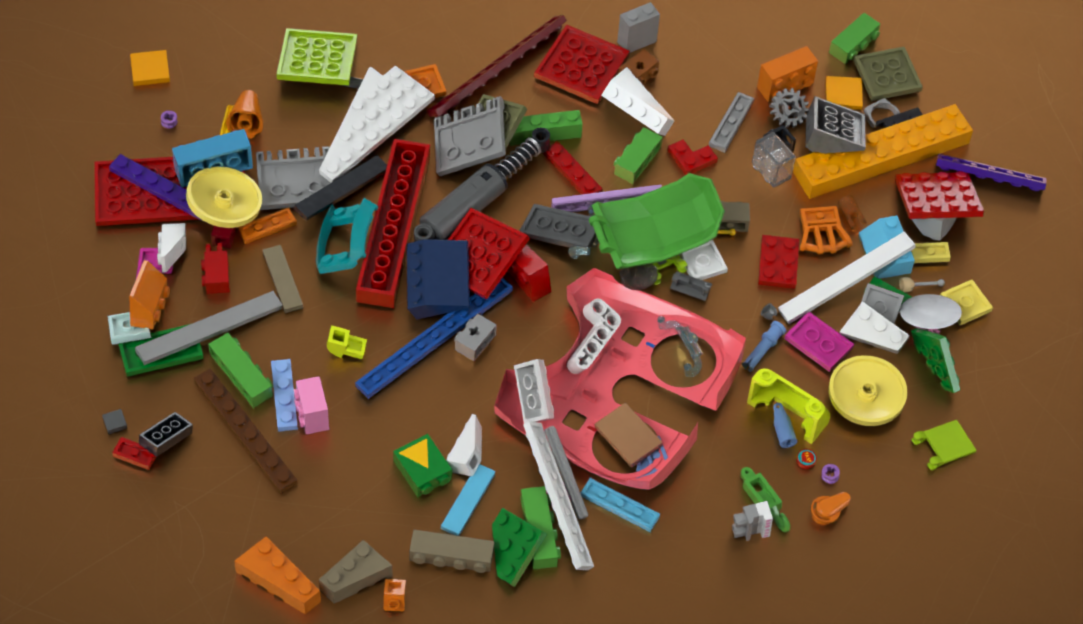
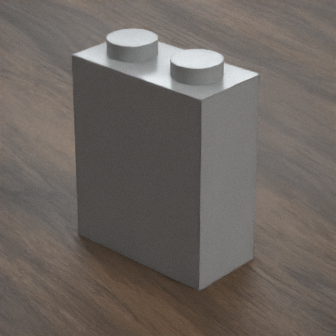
[617,2,660,53]

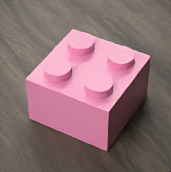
[293,376,329,434]

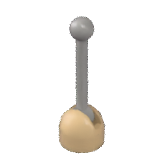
[899,277,945,292]

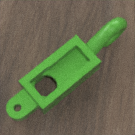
[741,467,791,532]

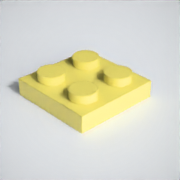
[940,279,993,325]

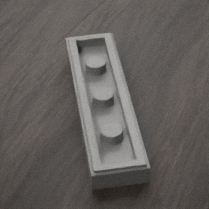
[709,92,755,153]

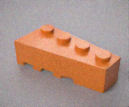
[234,536,321,614]

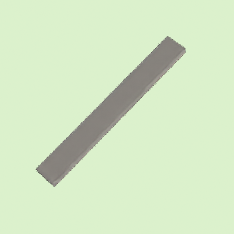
[135,291,283,365]

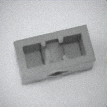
[454,313,497,361]

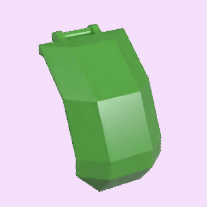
[588,173,725,269]

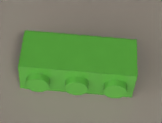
[829,13,880,64]
[614,127,663,184]

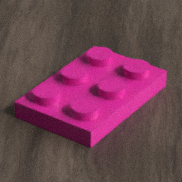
[784,312,854,372]

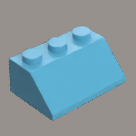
[859,216,915,279]

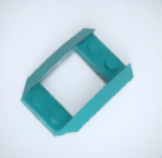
[316,198,378,274]

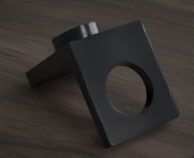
[762,125,796,151]

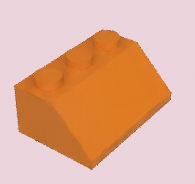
[129,260,170,329]

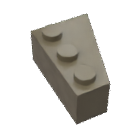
[319,540,393,604]

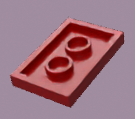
[758,235,799,289]

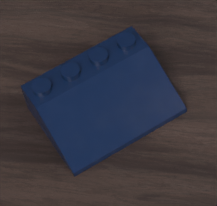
[407,240,470,320]

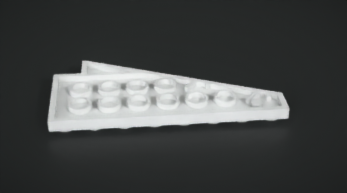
[319,66,435,183]

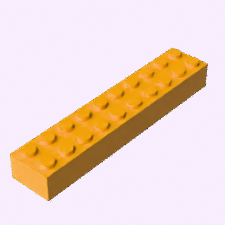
[793,104,973,199]

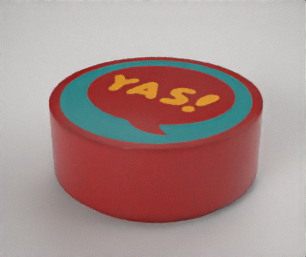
[796,449,817,470]

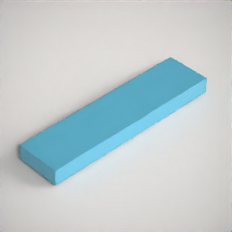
[441,464,496,536]
[580,478,660,532]

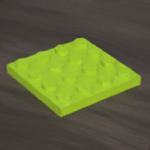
[276,28,357,85]

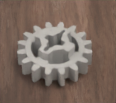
[769,88,809,128]

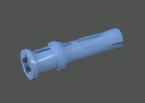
[742,321,787,372]

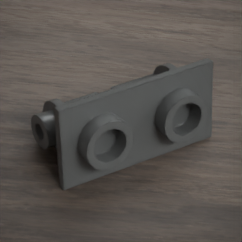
[670,272,712,301]

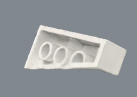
[601,67,675,136]

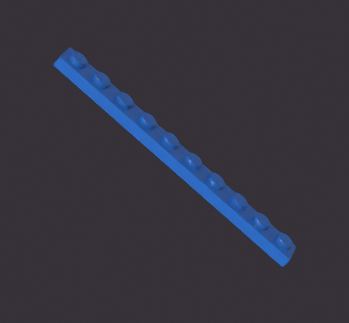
[355,277,513,399]

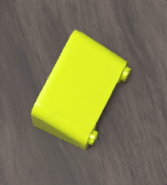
[747,369,830,444]

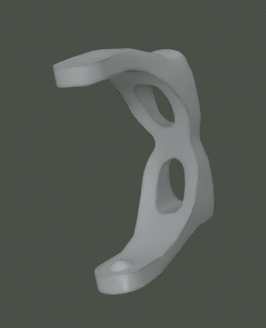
[864,98,900,128]

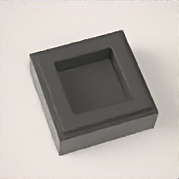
[102,409,127,434]

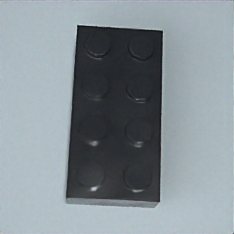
[139,412,193,457]

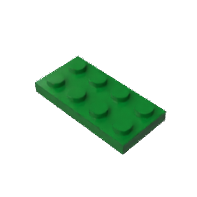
[118,323,204,377]

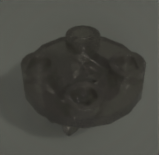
[619,264,658,290]

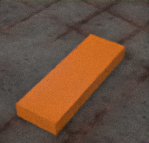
[237,207,297,245]

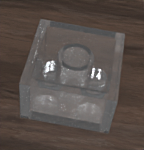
[752,131,796,188]

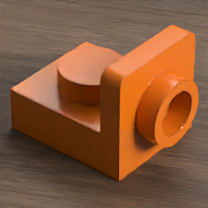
[384,579,406,611]

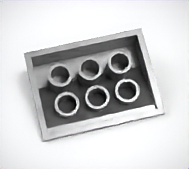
[805,96,866,153]

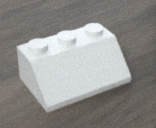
[514,359,554,424]

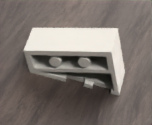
[839,301,910,354]

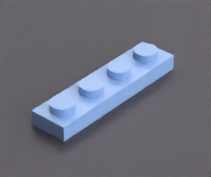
[271,359,298,432]

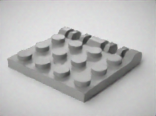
[434,96,506,176]
[256,146,330,210]

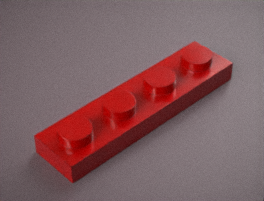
[543,141,603,195]

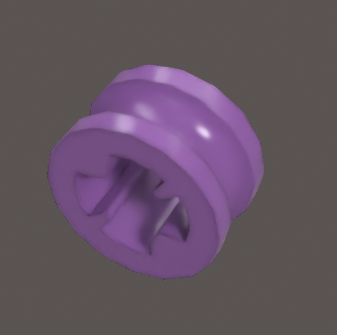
[161,111,178,129]
[821,464,840,484]

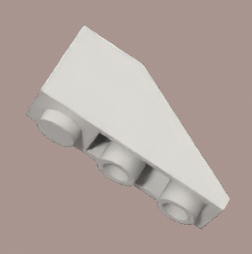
[157,223,186,272]
[446,414,482,476]

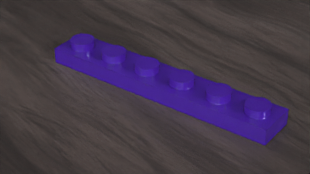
[109,154,202,220]
[936,154,1046,191]

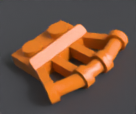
[799,206,853,255]

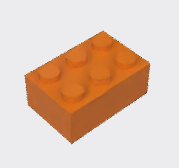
[757,46,818,102]

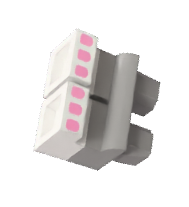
[732,501,773,541]

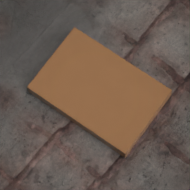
[594,402,663,468]

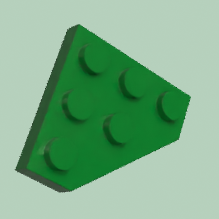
[911,328,960,393]
[492,508,547,587]

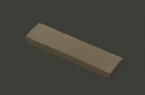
[263,245,303,313]

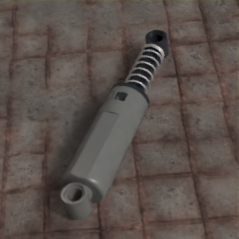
[414,127,550,242]

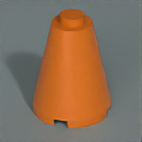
[226,90,263,139]

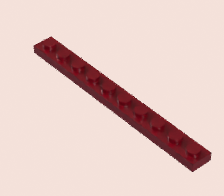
[427,15,567,117]

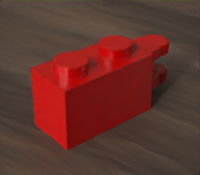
[201,243,230,294]

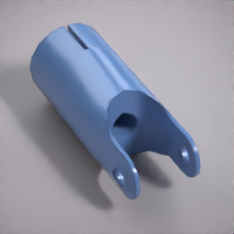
[773,403,797,448]

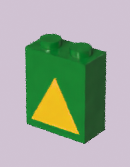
[393,434,452,497]

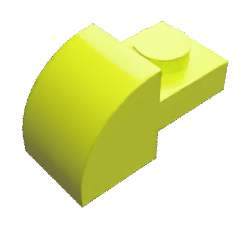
[327,325,367,359]

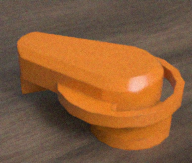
[811,492,851,525]

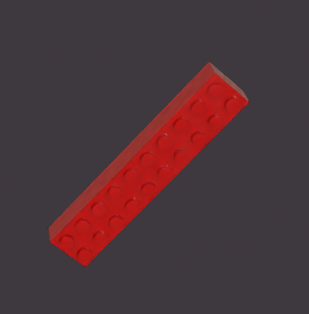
[356,139,430,308]

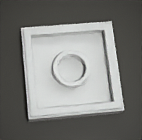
[679,240,728,280]

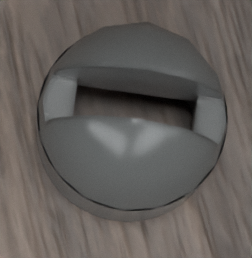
[760,303,778,320]

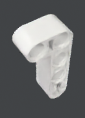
[567,298,621,374]

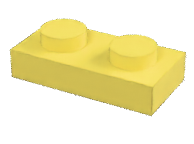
[911,242,951,263]

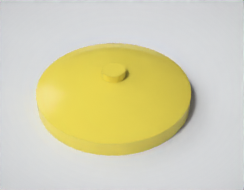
[186,167,262,228]
[828,356,907,426]

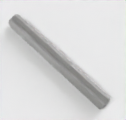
[545,426,588,520]

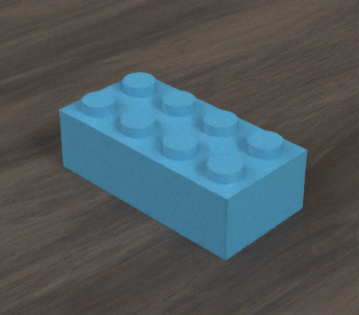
[172,129,253,188]

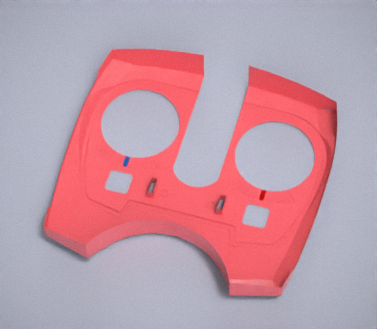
[494,268,746,490]

